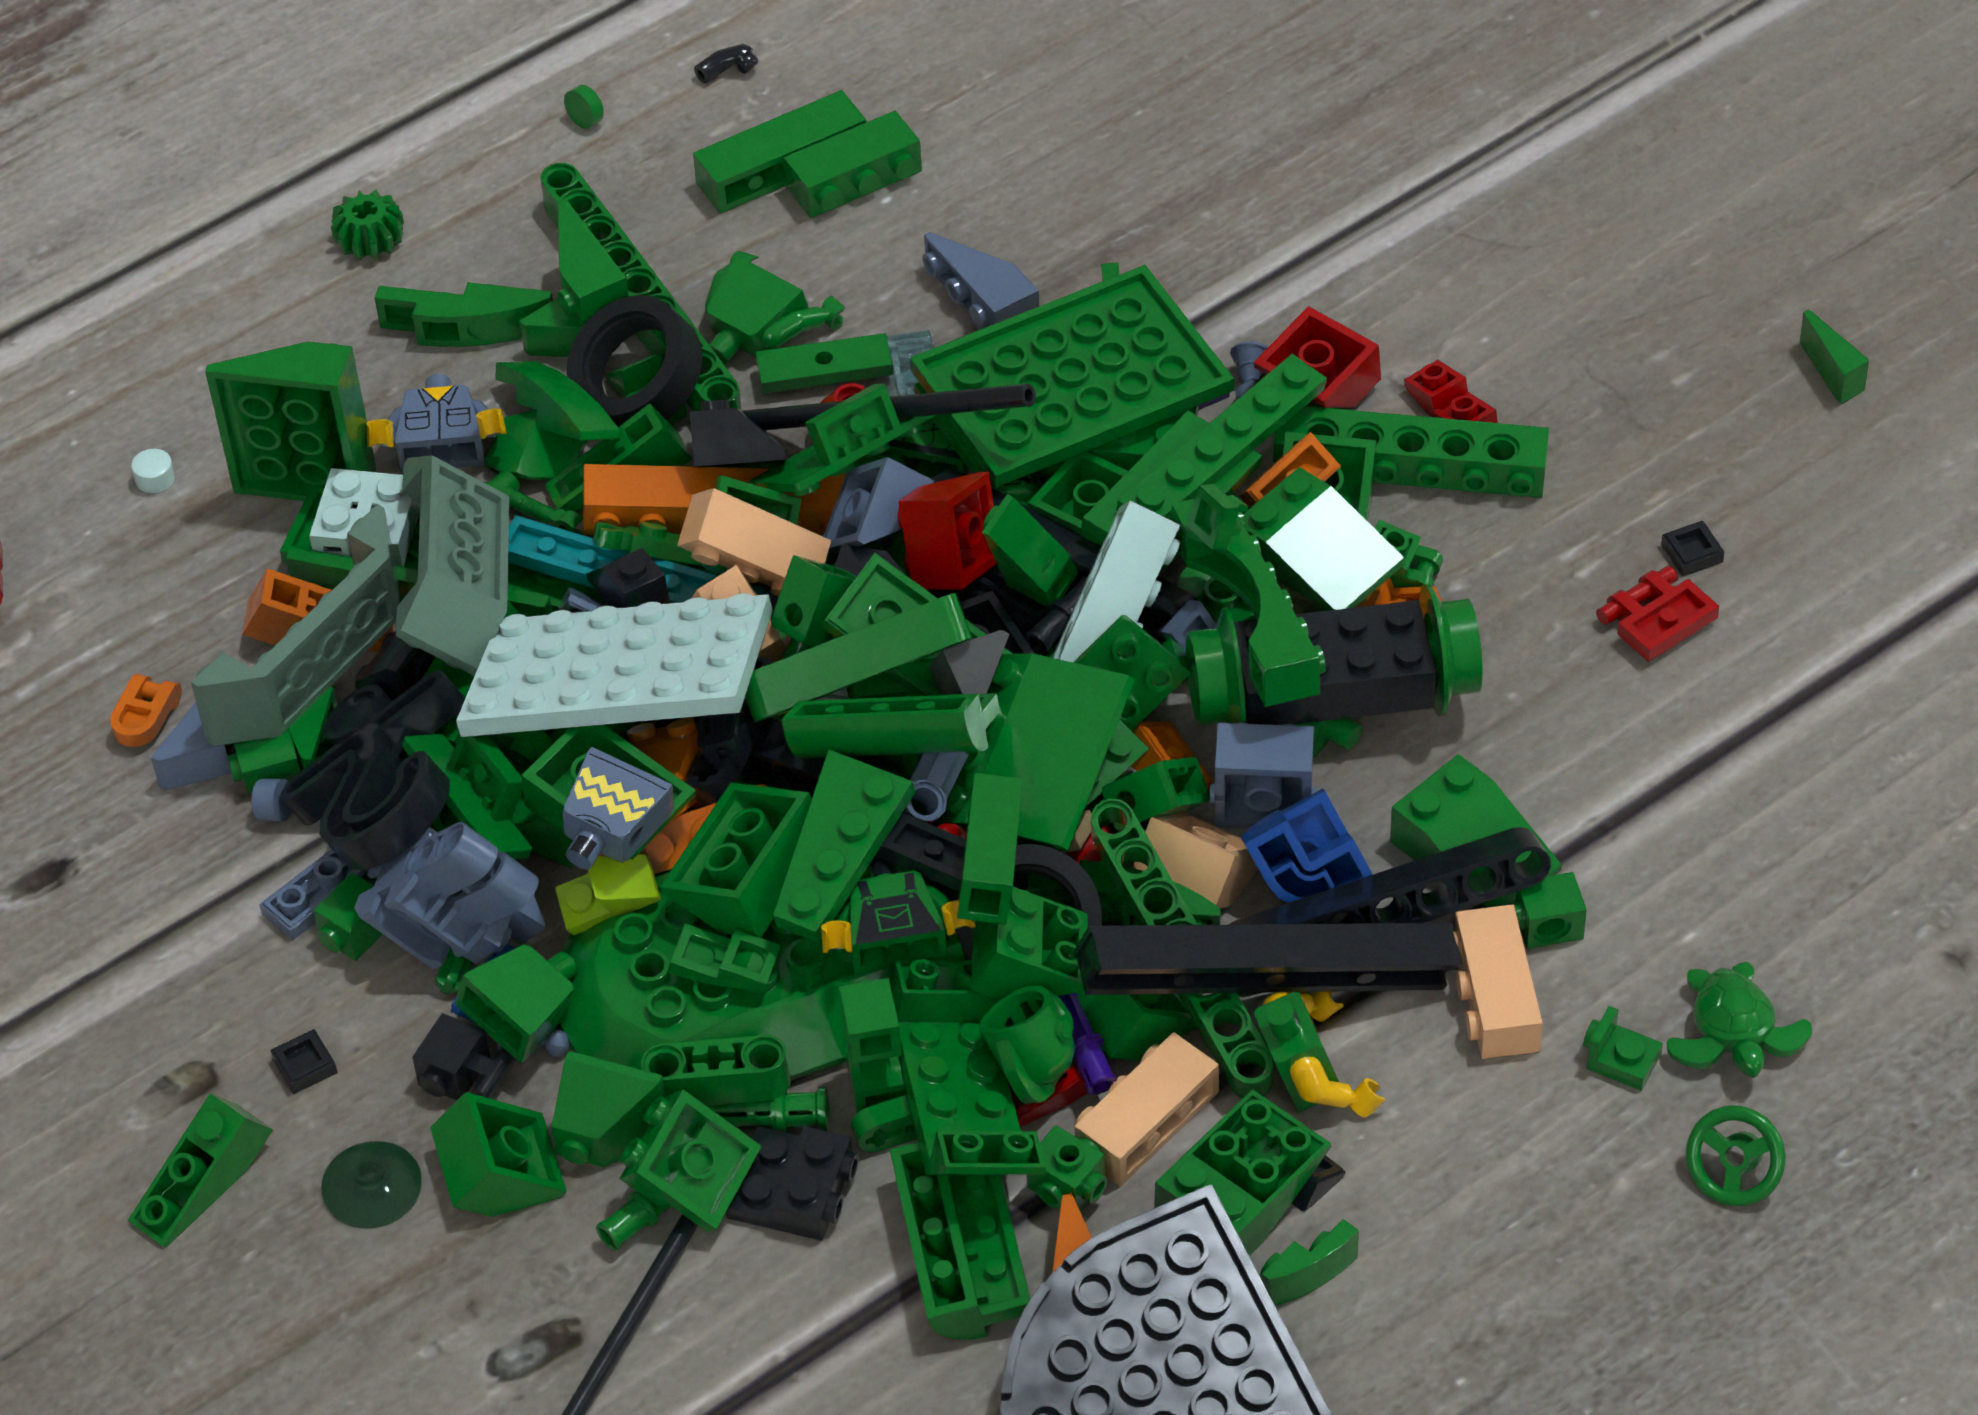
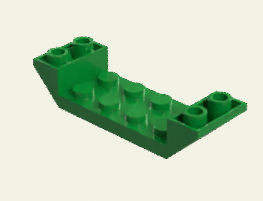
[893,959,1046,1176]

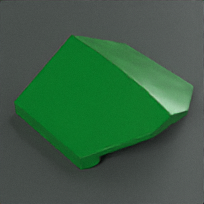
[484,409,588,480]

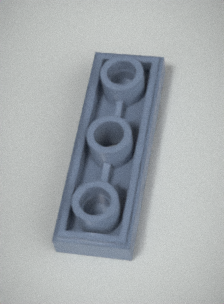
[259,849,372,941]

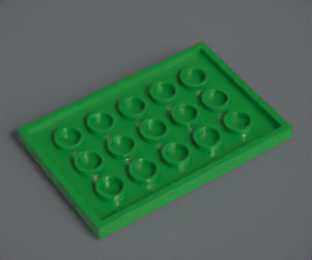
[910,265,1234,488]

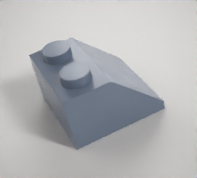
[823,457,934,555]

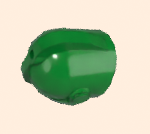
[978,985,1076,1104]

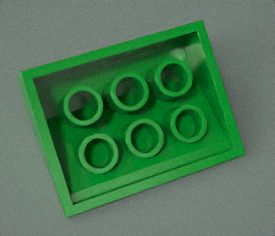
[205,341,377,501]
[934,653,1135,851]

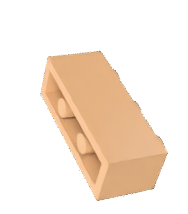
[677,488,831,597]
[1453,904,1543,1059]
[1074,1032,1219,1187]

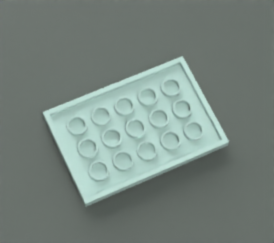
[456,593,773,737]

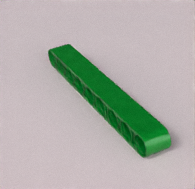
[540,163,742,411]

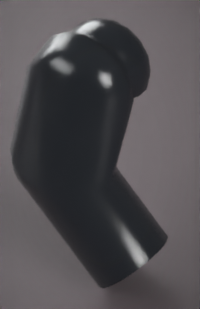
[694,44,758,83]

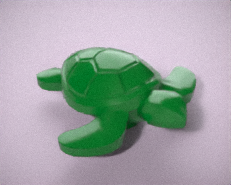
[1666,962,1812,1078]

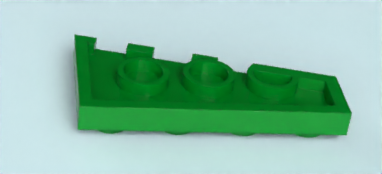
[773,750,915,943]

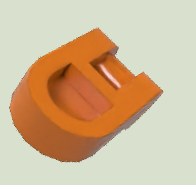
[110,673,182,747]

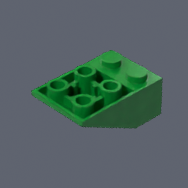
[1154,1089,1331,1256]

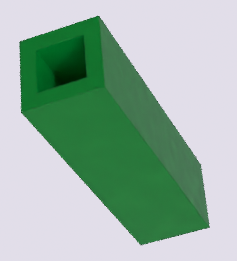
[957,772,1023,925]

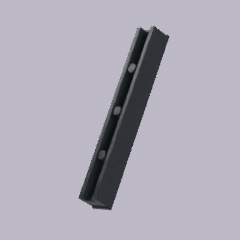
[1073,923,1462,995]

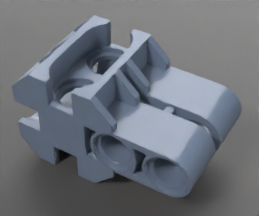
[354,822,539,970]

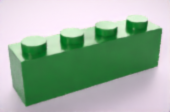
[693,90,867,214]

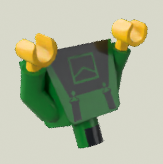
[821,858,976,975]

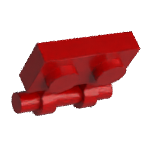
[1596,566,1719,662]

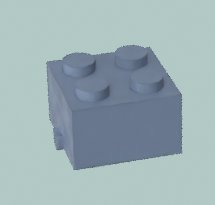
[1210,722,1316,828]

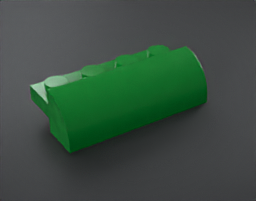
[781,693,1000,758]
[889,1142,1031,1340]

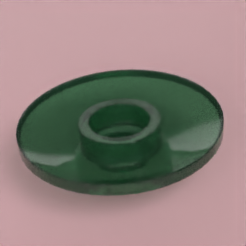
[321,1141,422,1228]

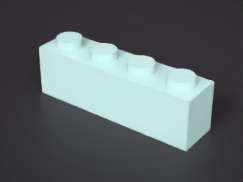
[1052,501,1180,662]

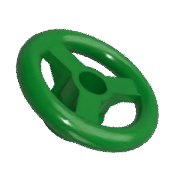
[1686,1105,1786,1206]

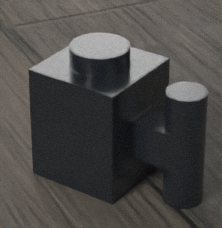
[412,1013,516,1100]

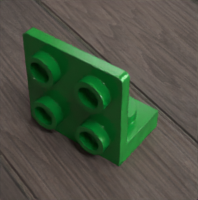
[1073,615,1191,731]

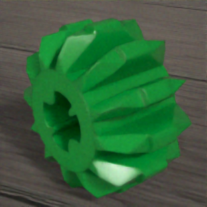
[331,189,404,261]

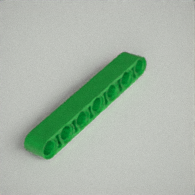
[1090,798,1274,1099]

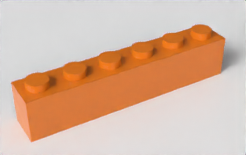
[583,464,847,537]

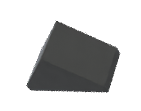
[929,630,1009,695]

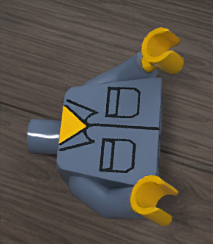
[366,374,507,473]

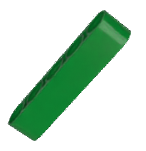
[745,593,973,723]

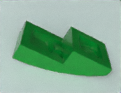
[667,923,781,990]

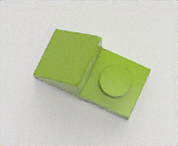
[555,854,661,936]

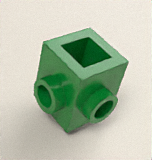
[1026,1125,1108,1212]

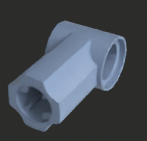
[899,752,968,825]

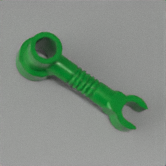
[483,471,583,535]

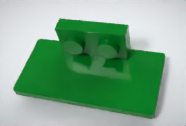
[748,384,936,496]

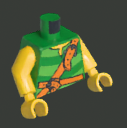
[1253,992,1386,1118]

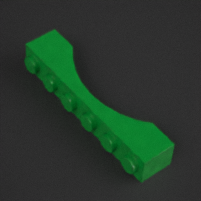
[1171,492,1326,707]

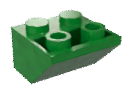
[971,887,1088,1000]

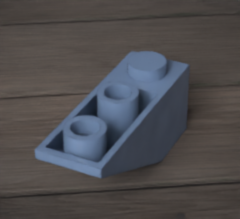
[922,232,1039,330]

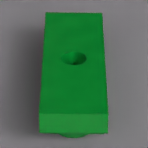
[756,333,893,394]

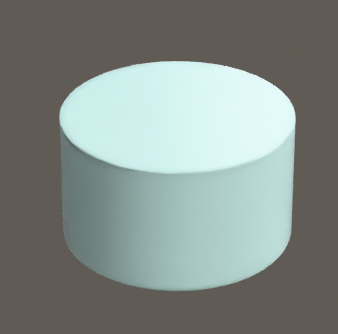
[131,449,175,493]

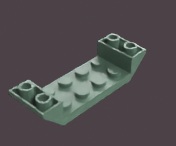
[396,455,509,676]
[191,504,400,746]

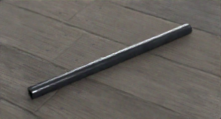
[742,384,1036,431]

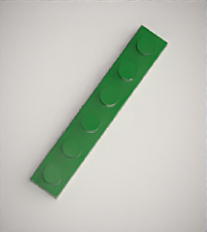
[1116,354,1327,520]

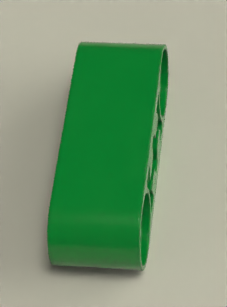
[641,1035,791,1106]

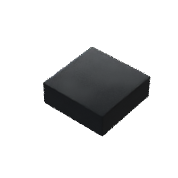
[1661,520,1724,576]
[270,1029,338,1094]

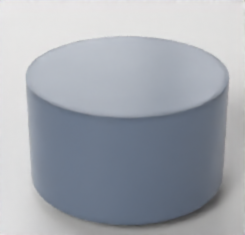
[251,779,291,821]

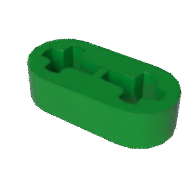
[850,1094,918,1152]

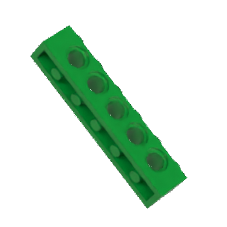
[1273,406,1549,498]

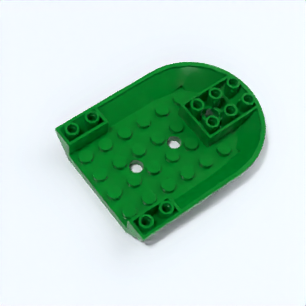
[560,855,966,1081]

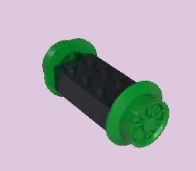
[1185,584,1483,726]

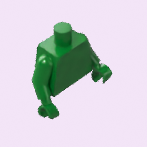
[705,251,845,364]

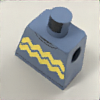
[562,747,674,870]

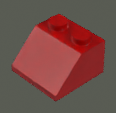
[1254,306,1381,408]
[897,472,996,590]

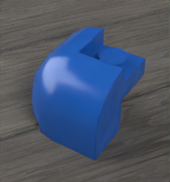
[1241,788,1373,903]

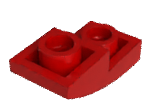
[1404,360,1498,423]

